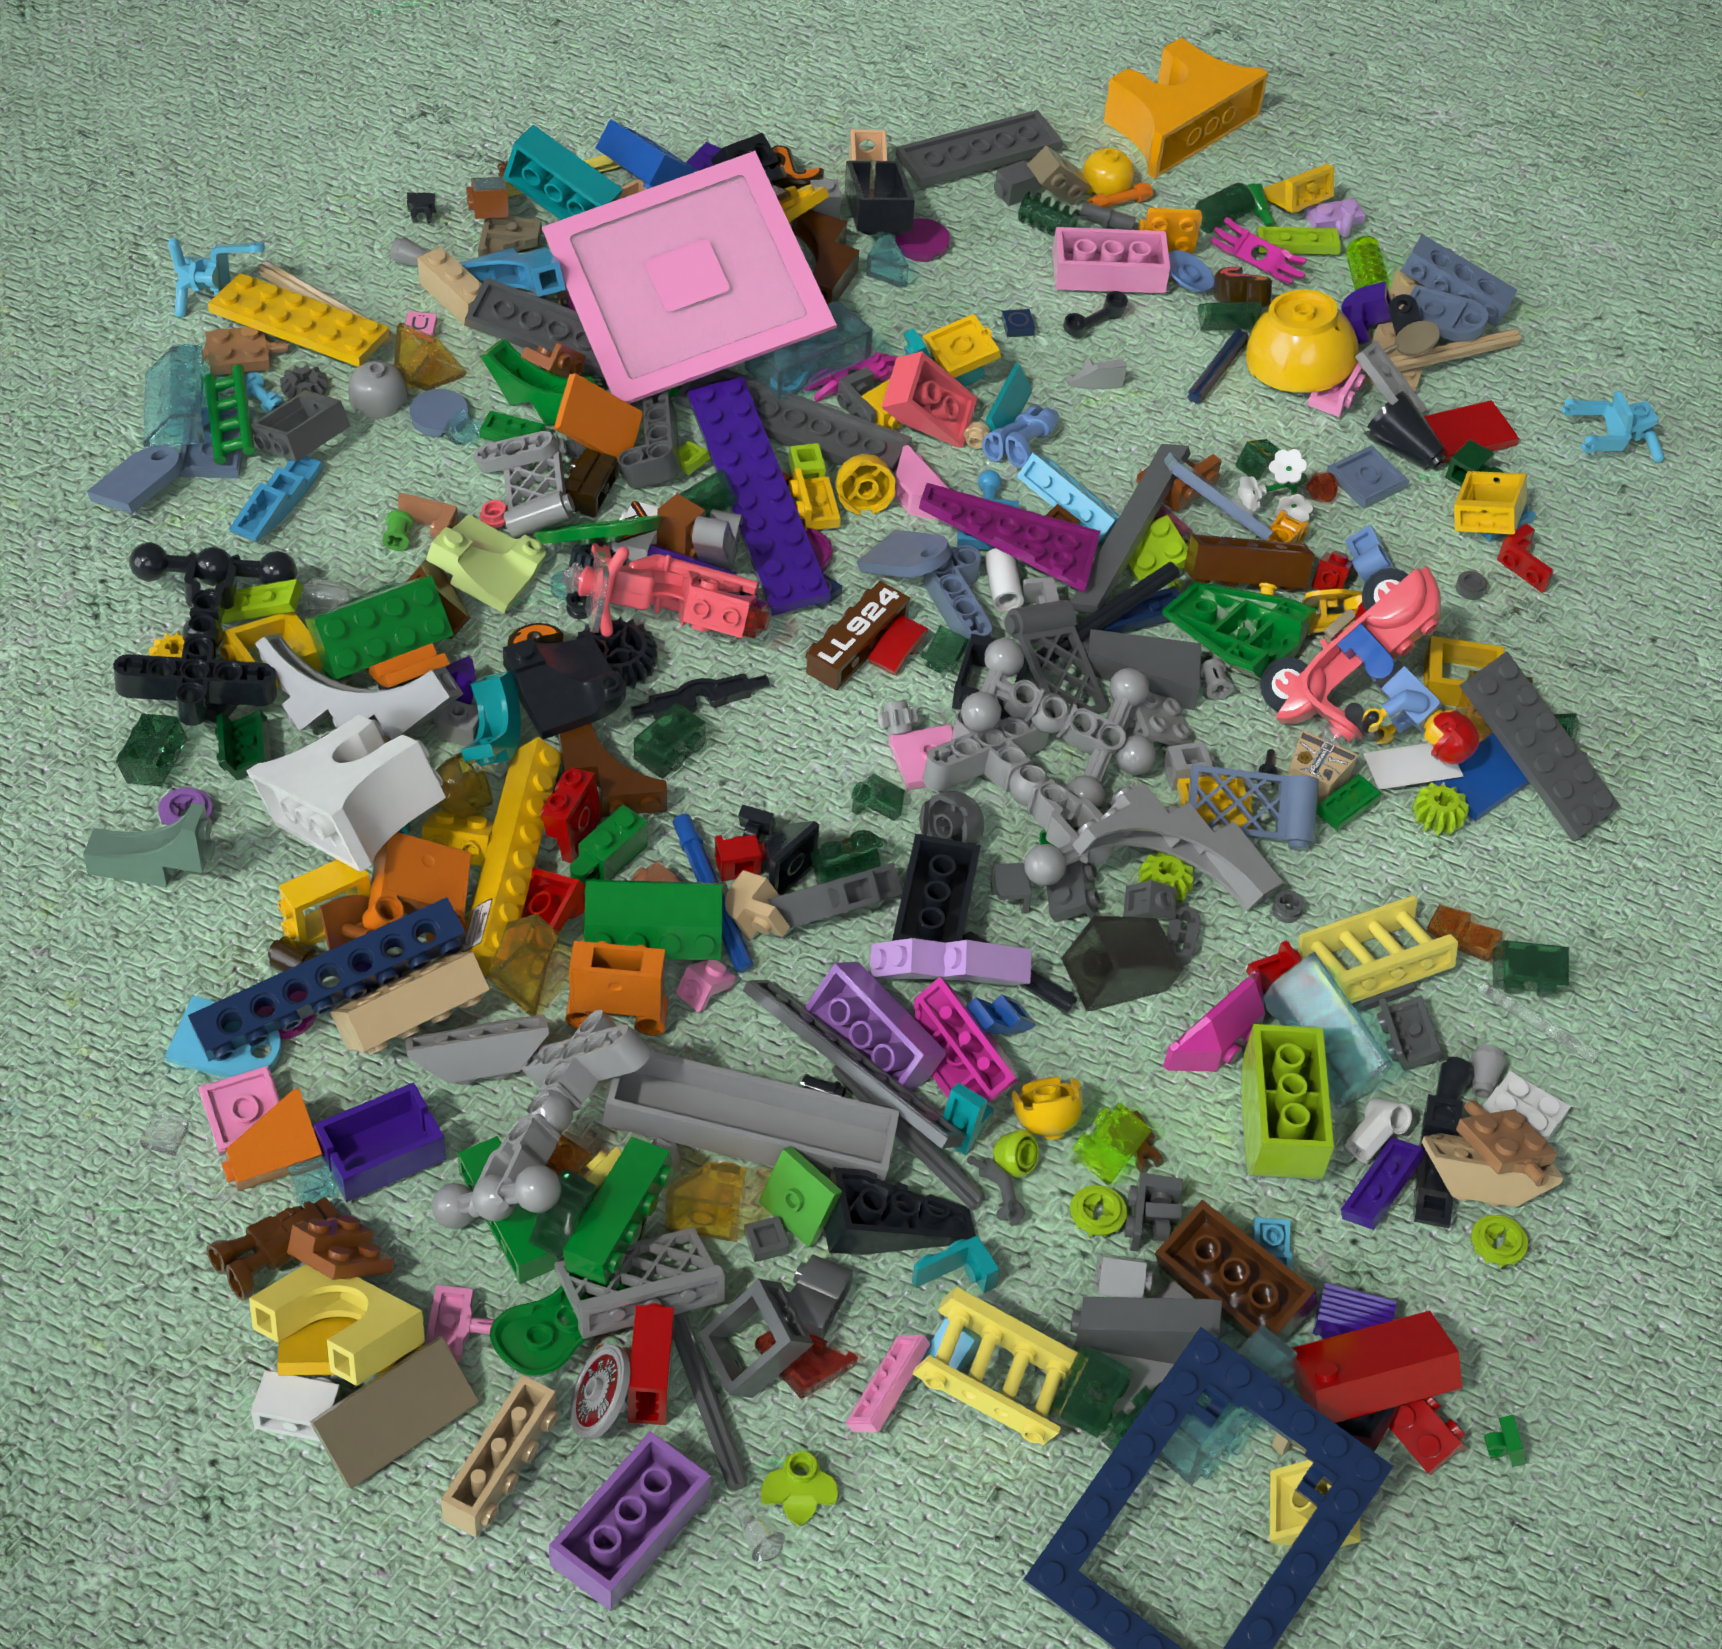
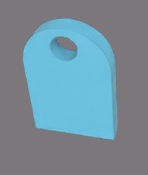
[165,995,282,1078]

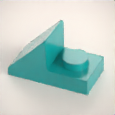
[943,1082,994,1156]

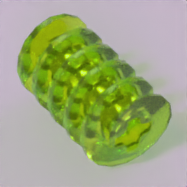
[1346,236,1389,290]

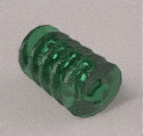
[1195,183,1256,234]
[1018,191,1080,236]

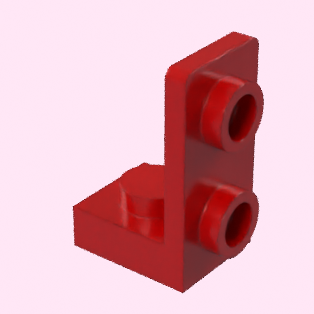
[1497,523,1554,593]

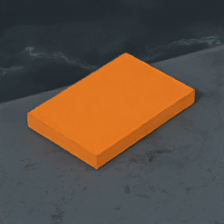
[554,373,643,466]

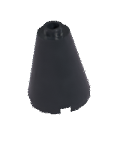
[1364,391,1445,470]

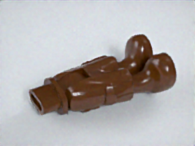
[206,1197,339,1301]

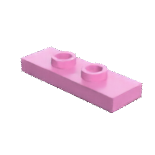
[846,1335,931,1432]

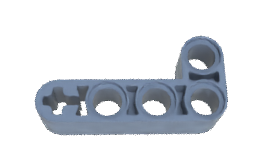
[924,545,992,653]

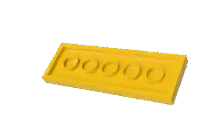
[208,273,390,367]

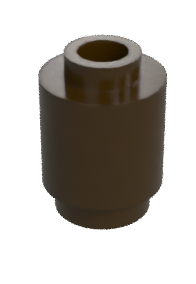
[268,936,319,972]

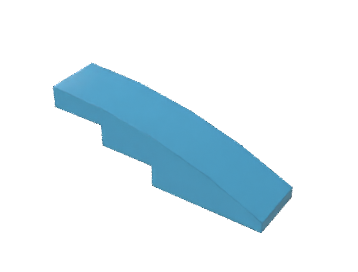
[229,456,323,542]

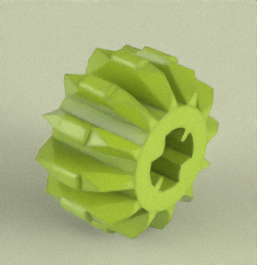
[1412,782,1469,836]
[1138,851,1194,902]

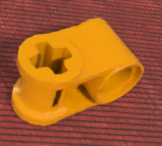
[1265,510,1310,544]

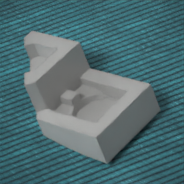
[1066,358,1127,389]

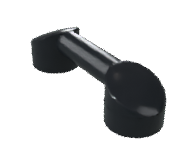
[1063,291,1128,338]

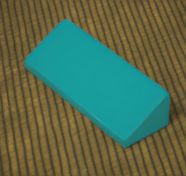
[985,364,1032,431]

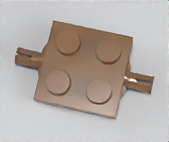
[187,326,288,375]
[1456,1099,1557,1187]

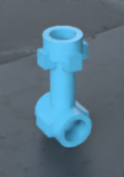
[245,372,285,413]

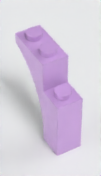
[869,938,1031,986]

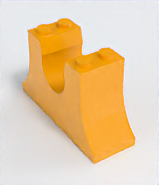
[1104,37,1268,179]

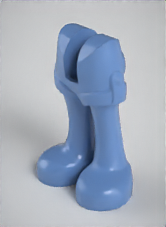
[982,406,1060,468]

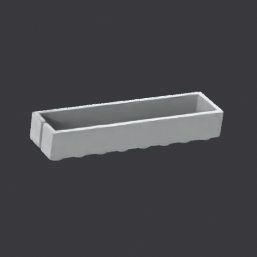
[602,1051,900,1181]

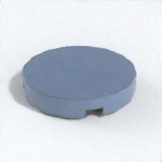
[409,389,468,437]

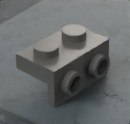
[1046,860,1102,922]
[1377,995,1444,1071]

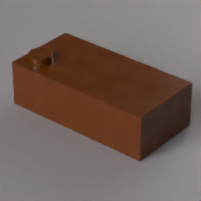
[1155,1200,1318,1358]

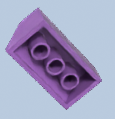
[804,962,947,1092]

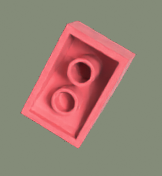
[882,352,977,448]

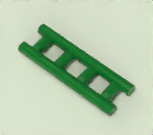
[204,364,255,465]

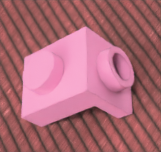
[676,960,736,1012]

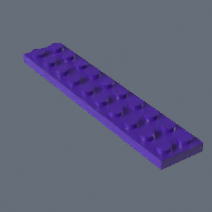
[687,376,831,616]

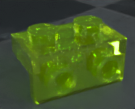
[1069,1102,1152,1185]

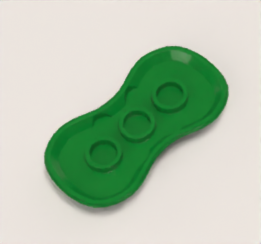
[533,515,663,545]
[489,1271,632,1377]

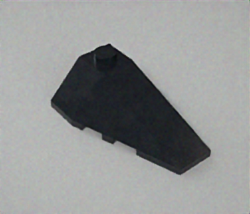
[824,1167,976,1255]

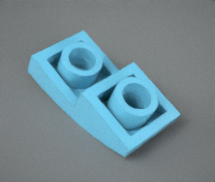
[1252,1217,1292,1270]

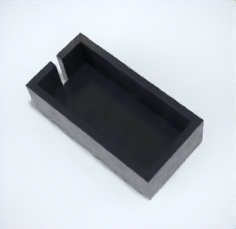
[844,161,915,235]

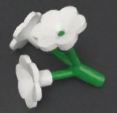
[1238,449,1313,522]

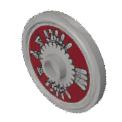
[570,1344,630,1440]

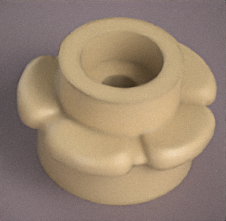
[963,422,991,449]

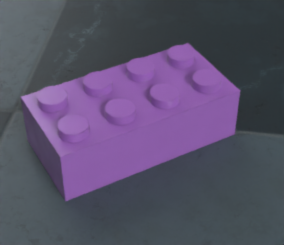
[549,1431,711,1611]

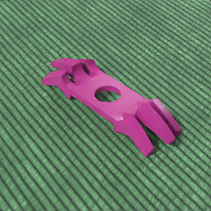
[1211,217,1307,284]
[804,352,897,402]

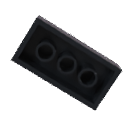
[892,833,981,943]

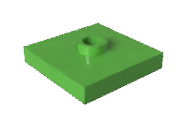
[758,1146,842,1248]

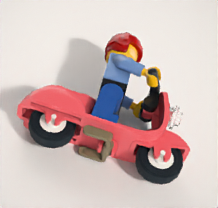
[1260,566,1479,765]

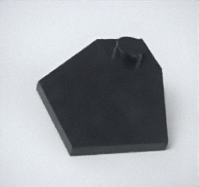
[765,821,820,896]

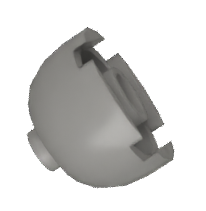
[348,361,408,418]

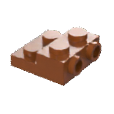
[287,1215,395,1280]

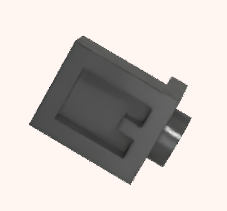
[1123,880,1177,921]

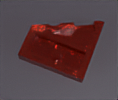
[754,1330,858,1400]

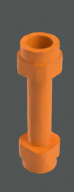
[1088,182,1153,208]

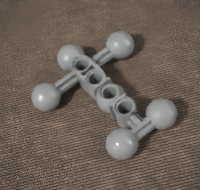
[961,637,1156,810]

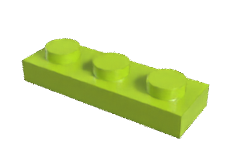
[1255,226,1341,255]
[221,579,304,624]

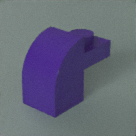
[1341,281,1392,344]

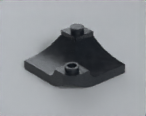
[503,635,626,740]

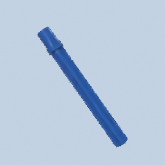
[673,814,753,973]

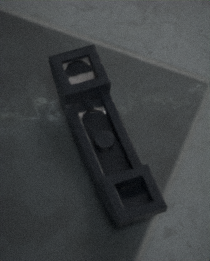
[1413,1094,1463,1229]

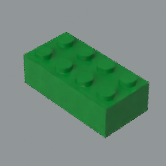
[305,575,454,679]

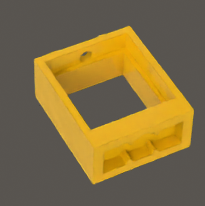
[1454,471,1527,534]
[220,612,322,687]
[1423,636,1504,709]
[277,859,371,947]

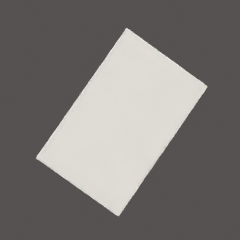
[1363,743,1464,790]

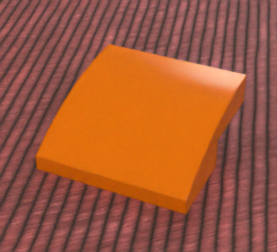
[367,643,450,688]

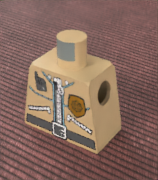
[1287,731,1358,803]

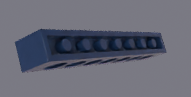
[188,897,466,1062]

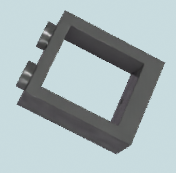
[251,390,350,461]
[698,1279,814,1398]

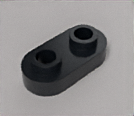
[1389,294,1422,336]

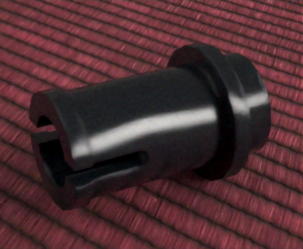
[801,1074,846,1097]

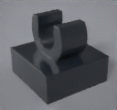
[407,192,437,223]
[738,804,776,842]

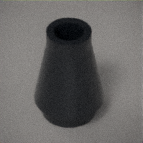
[1436,1056,1474,1100]

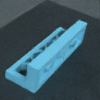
[1016,453,1120,546]

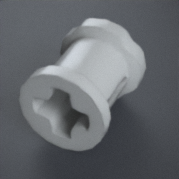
[1200,658,1234,700]

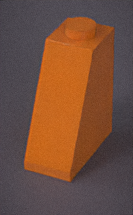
[221,1088,322,1192]

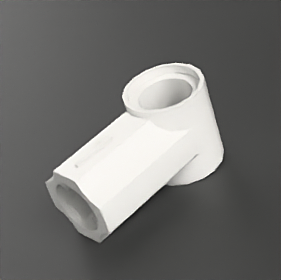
[1344,1097,1412,1164]

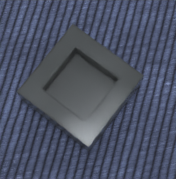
[744,1216,790,1262]

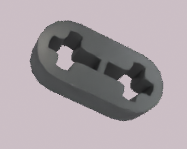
[1163,906,1200,966]

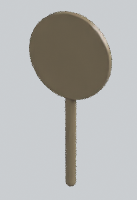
[1357,321,1440,364]

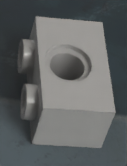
[1093,1253,1152,1298]

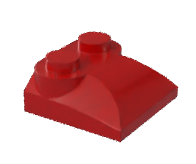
[518,867,586,942]

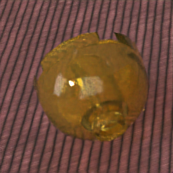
[435,752,493,819]

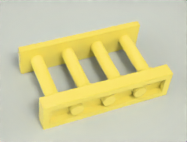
[1298,895,1458,1008]
[912,1286,1086,1445]

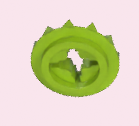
[1070,1185,1127,1238]
[1470,1215,1528,1269]

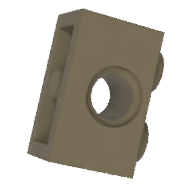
[1027,145,1091,205]

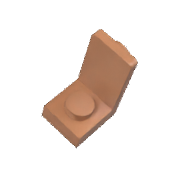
[398,493,458,539]

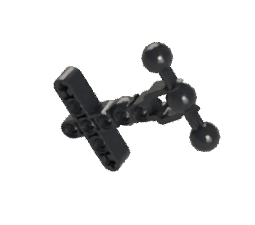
[113,542,298,726]

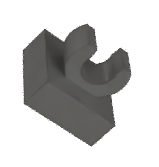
[1143,1202,1182,1241]

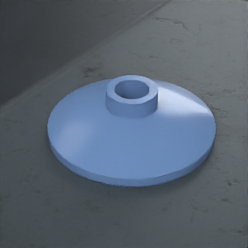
[1169,250,1214,292]

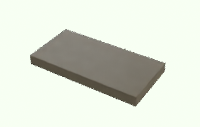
[310,1336,479,1489]

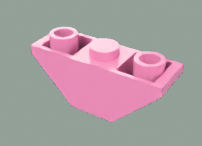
[894,445,949,521]

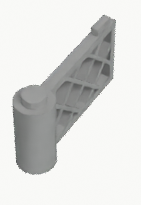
[504,434,575,539]

